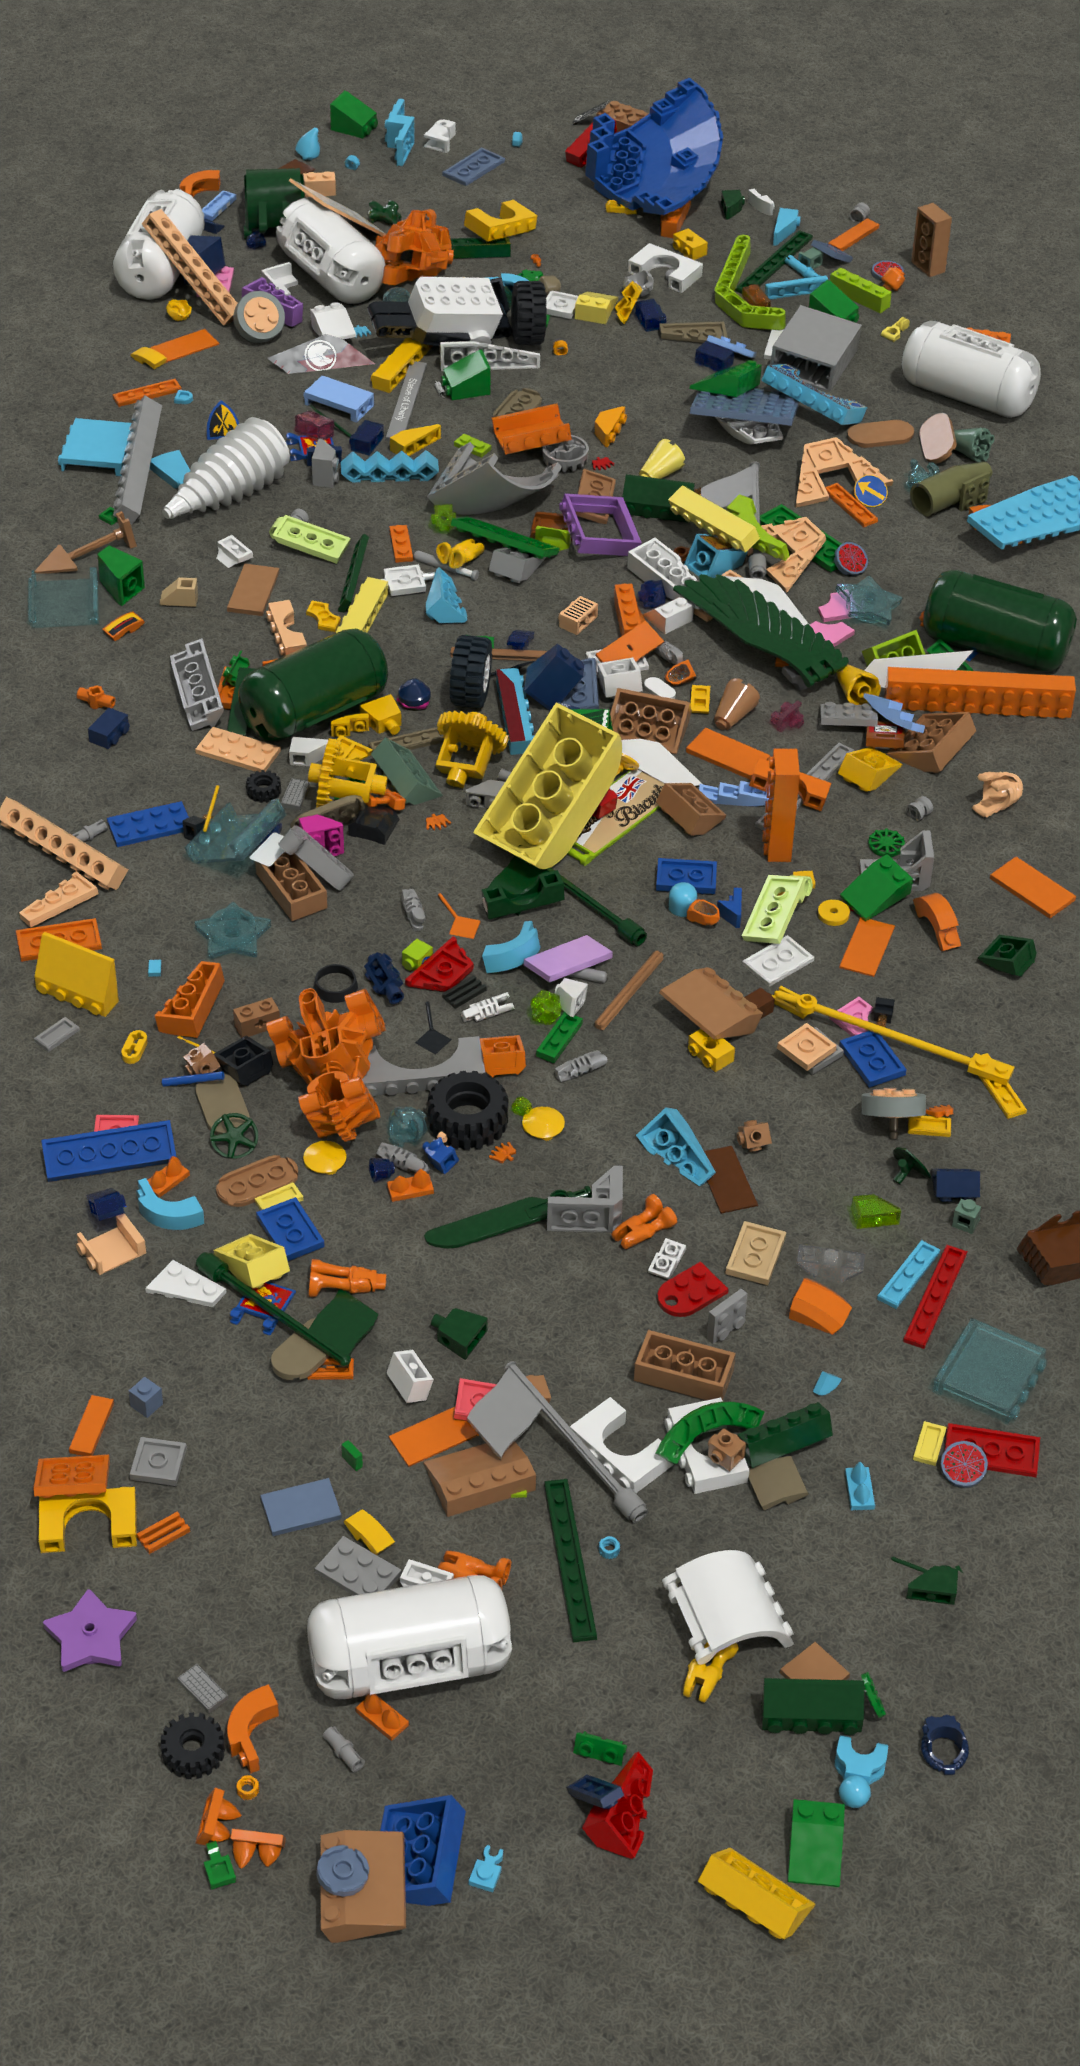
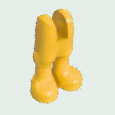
[436,539,484,569]
[683,1642,739,1703]

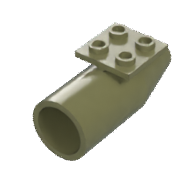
[910,462,992,516]

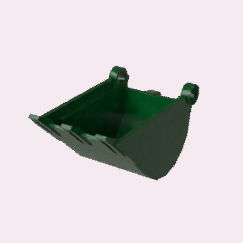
[244,168,304,240]

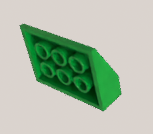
[690,360,762,397]

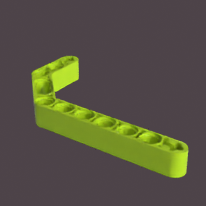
[715,235,786,330]

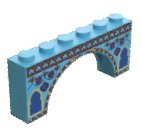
[762,364,867,425]

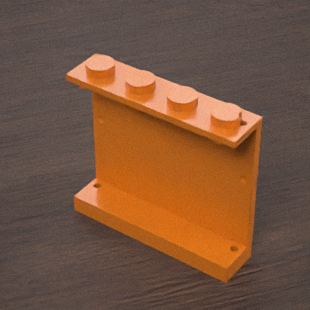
[491,403,572,455]

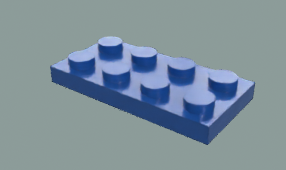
[107,801,189,847]

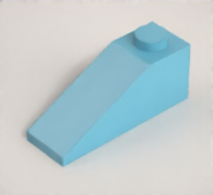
[773,208,801,246]

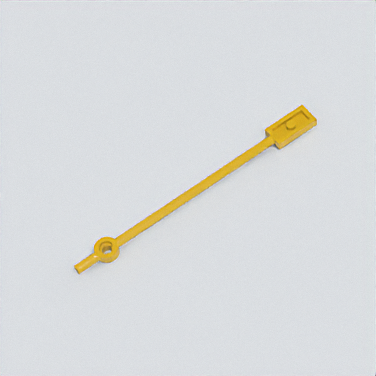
[776,990,1014,1086]

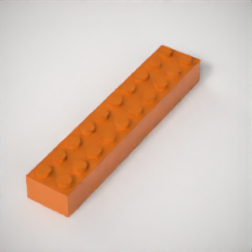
[884,667,1076,718]

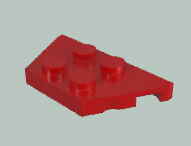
[405,936,474,992]

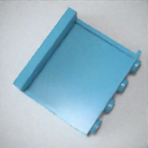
[58,418,132,476]

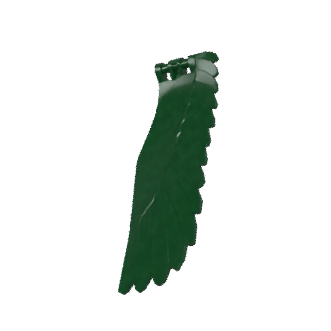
[673,574,849,688]

